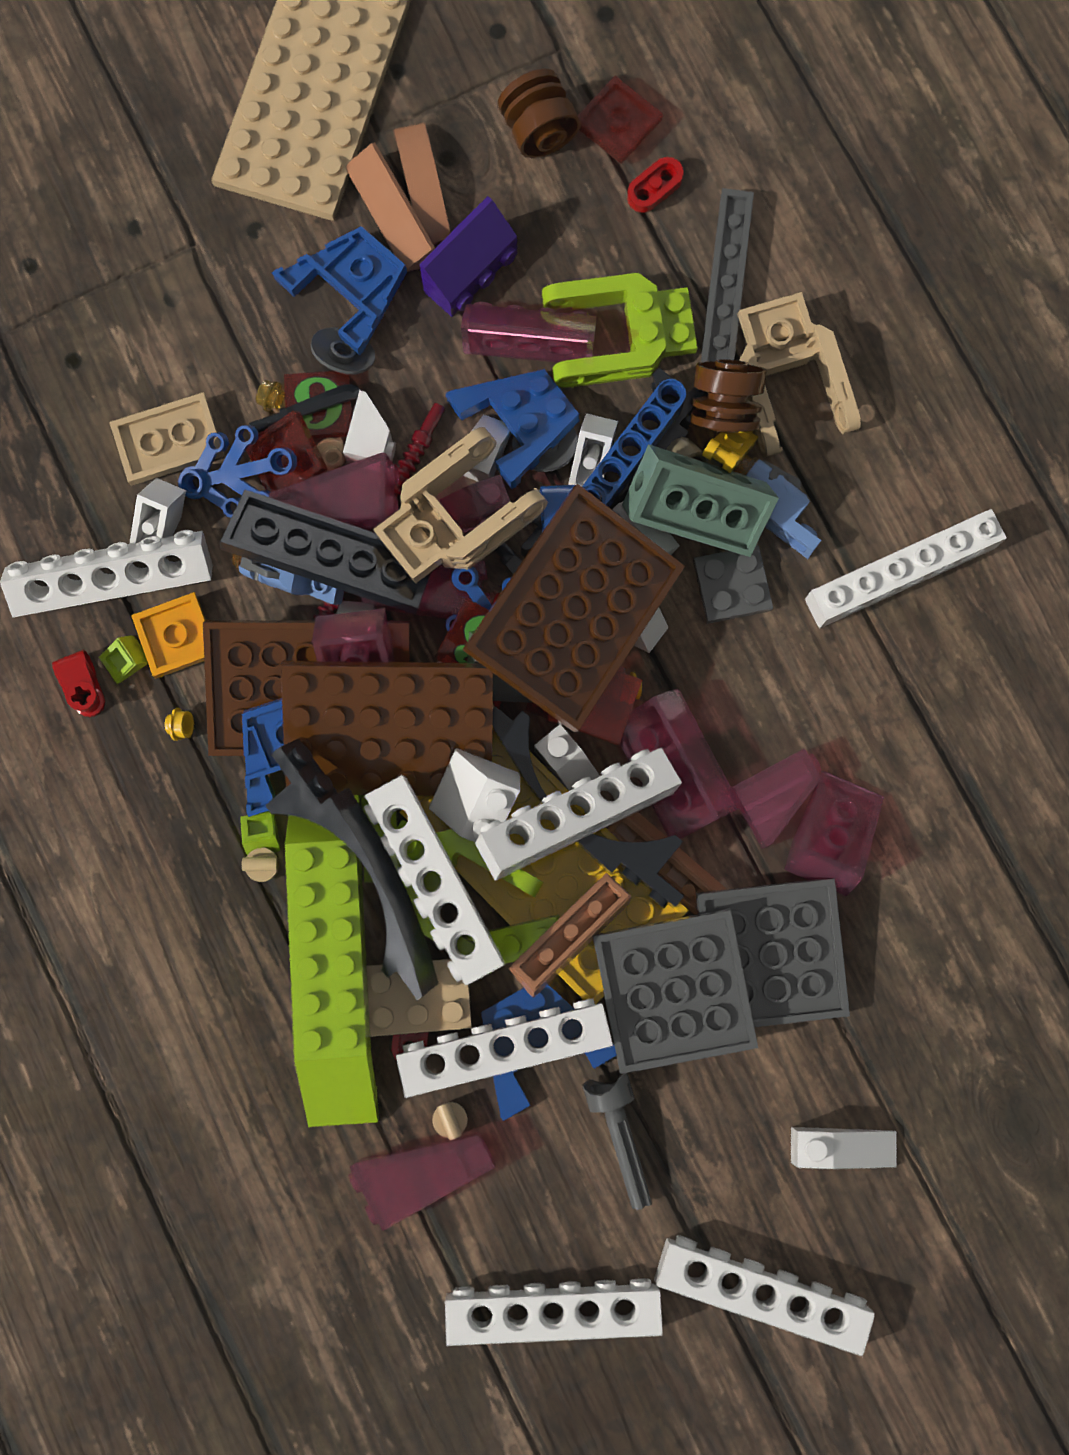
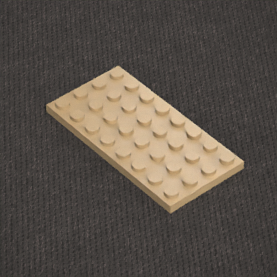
[212,0,411,221]

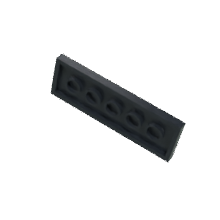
[220,490,433,615]

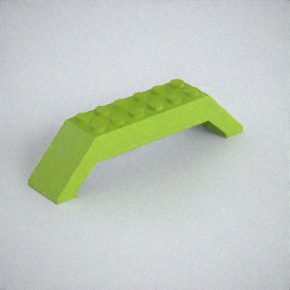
[285,795,379,1127]

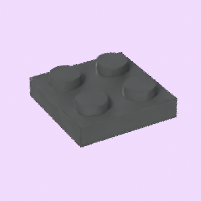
[693,545,773,624]

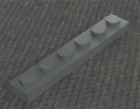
[700,188,754,362]

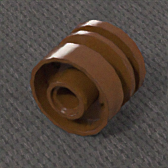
[498,68,581,159]
[690,359,767,433]

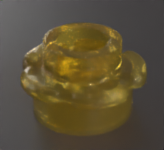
[256,380,285,412]

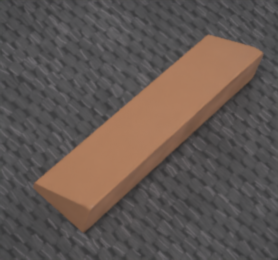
[346,143,435,271]
[607,812,726,915]
[509,873,632,998]

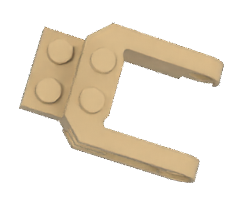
[738,292,861,457]
[373,427,548,583]

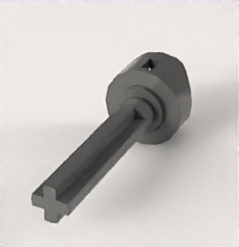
[582,1073,652,1210]

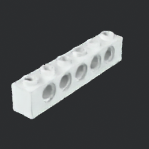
[805,509,1007,629]
[0,530,213,617]
[475,748,682,881]
[364,775,506,986]
[396,998,613,1098]
[654,1236,875,1356]
[445,1278,662,1346]

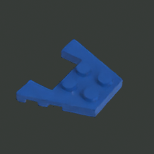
[272,227,407,355]
[445,369,579,489]
[242,698,284,817]
[481,985,616,1121]

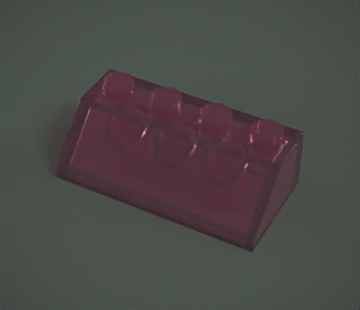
[461,302,596,363]
[610,688,742,839]

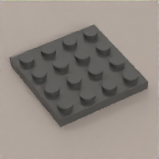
[696,877,850,1027]
[593,908,758,1074]

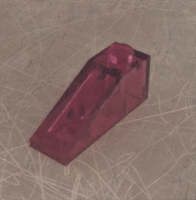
[438,474,510,532]

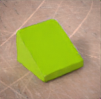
[99,635,148,684]
[240,811,280,855]

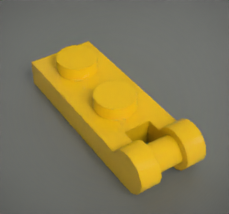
[702,431,758,473]

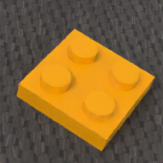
[131,592,206,679]

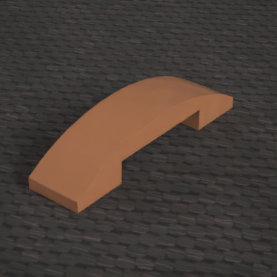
[394,123,450,245]

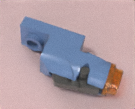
[733,455,821,559]
[232,553,344,605]

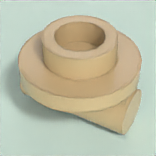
[311,437,346,470]
[242,848,279,882]
[433,1102,468,1140]

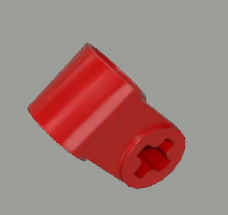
[52,649,105,717]

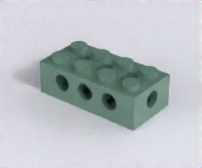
[622,444,779,557]

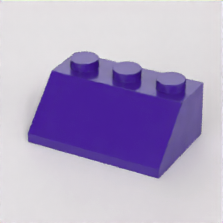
[420,196,517,317]

